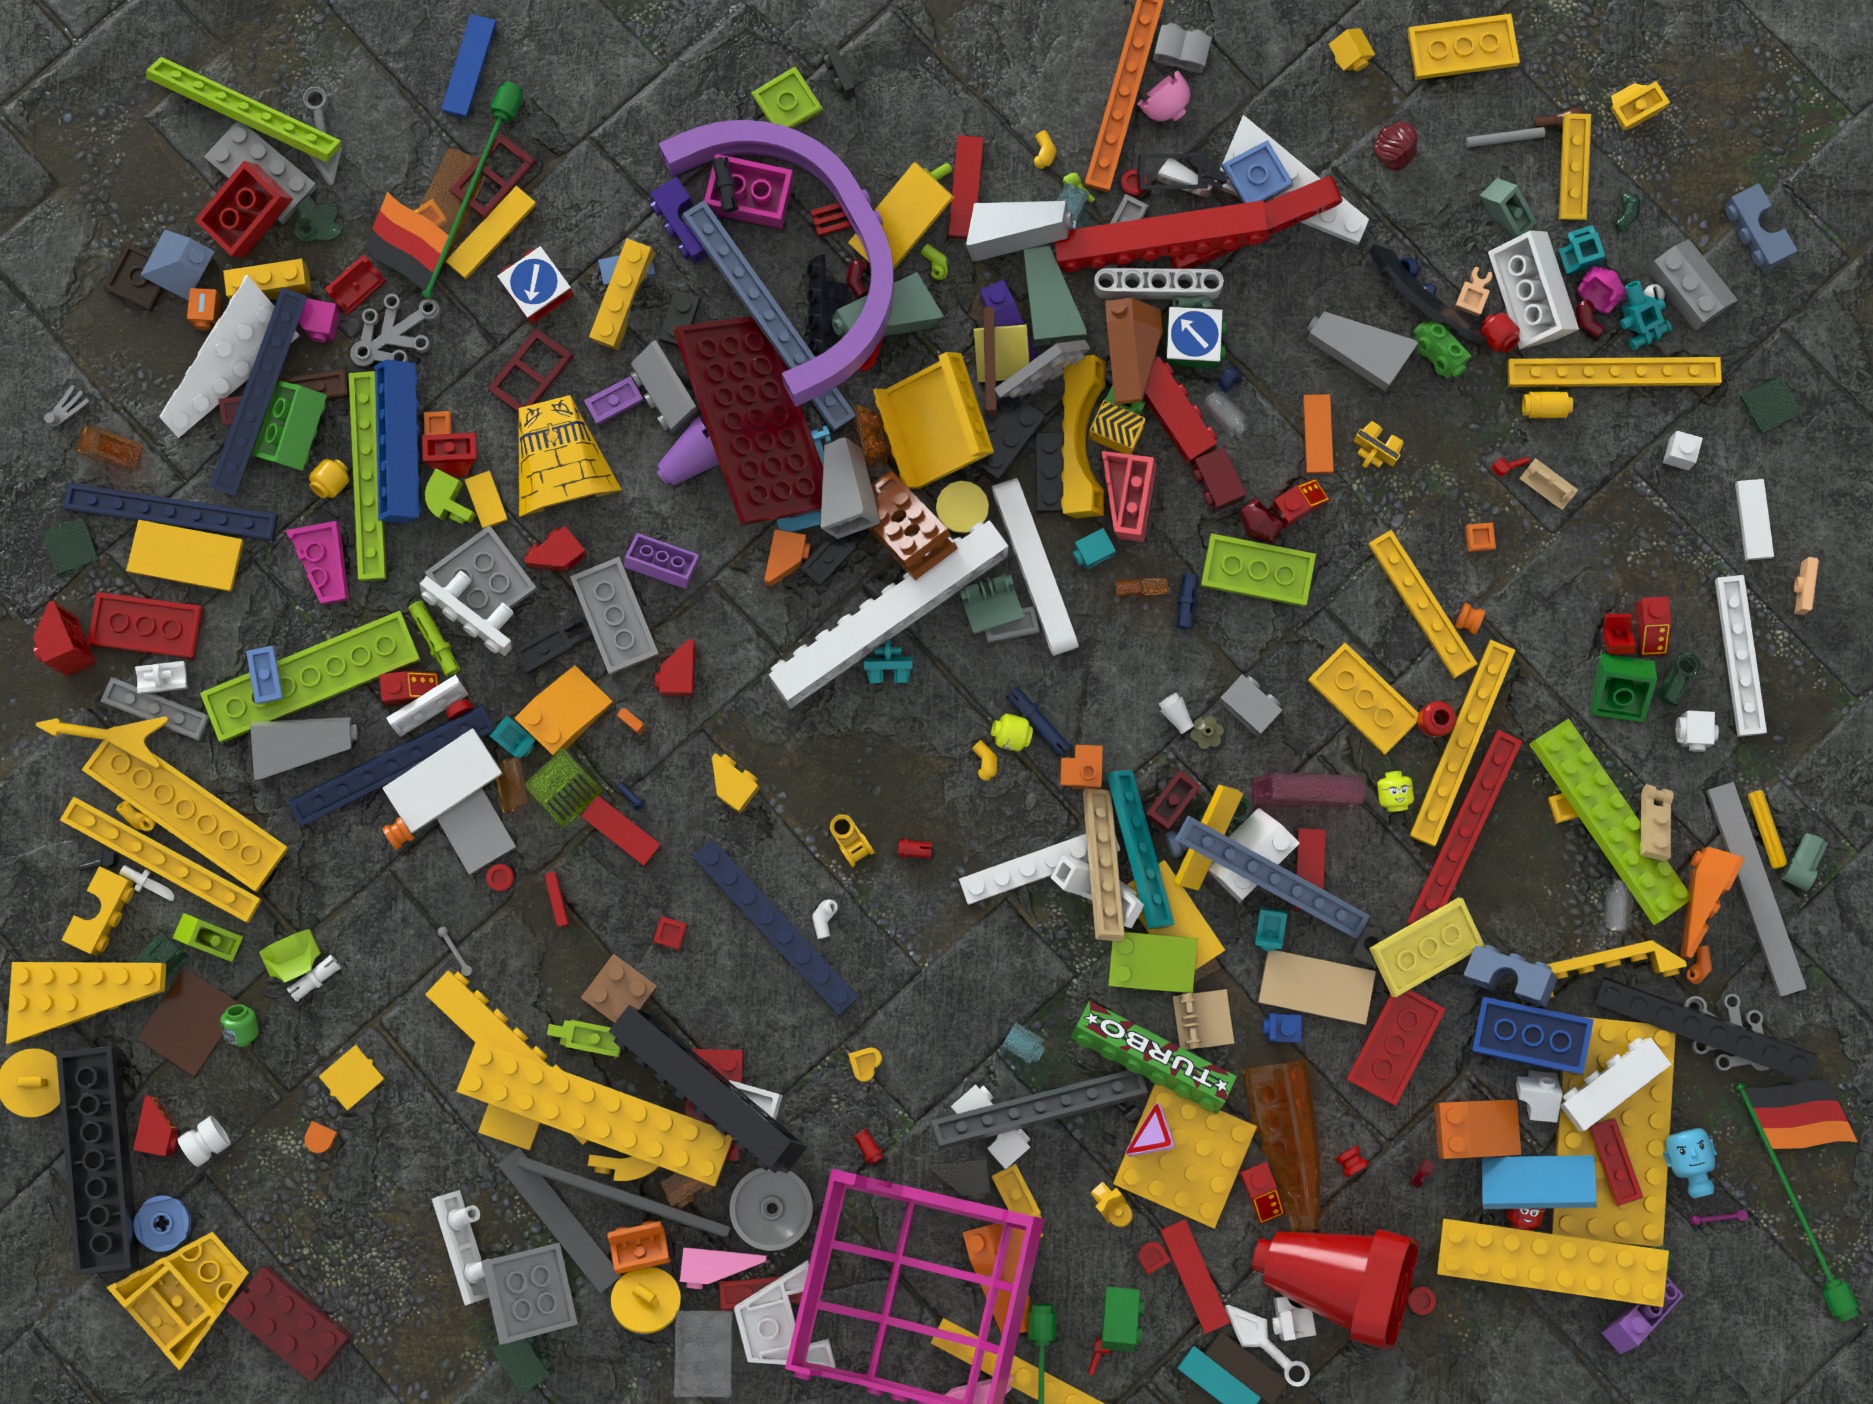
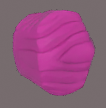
[1577,266,1627,314]

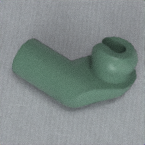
[1173,295,1213,309]

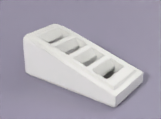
[1157,158,1212,198]

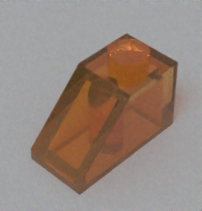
[75,426,144,469]

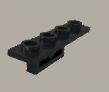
[806,254,849,357]

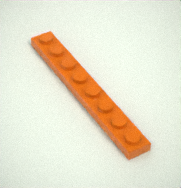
[1084,0,1164,193]

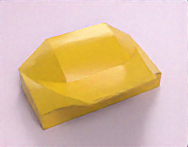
[1610,81,1670,131]

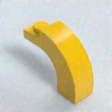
[588,1155,660,1181]

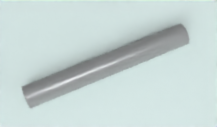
[1466,127,1545,148]

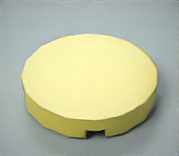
[936,481,989,534]

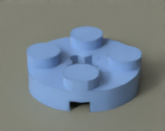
[133,1196,191,1252]

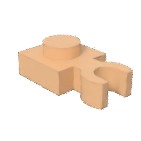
[1454,267,1492,317]

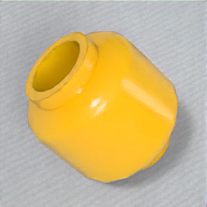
[309,459,349,499]

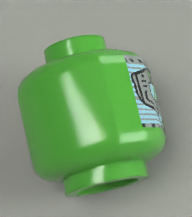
[220,1004,259,1047]

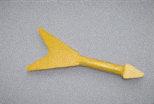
[36,717,169,769]

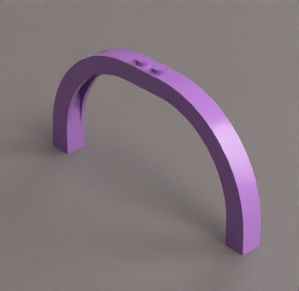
[658,120,894,407]

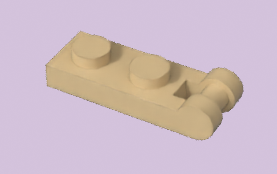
[1641,784,1674,862]

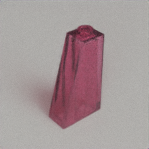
[1252,772,1366,807]

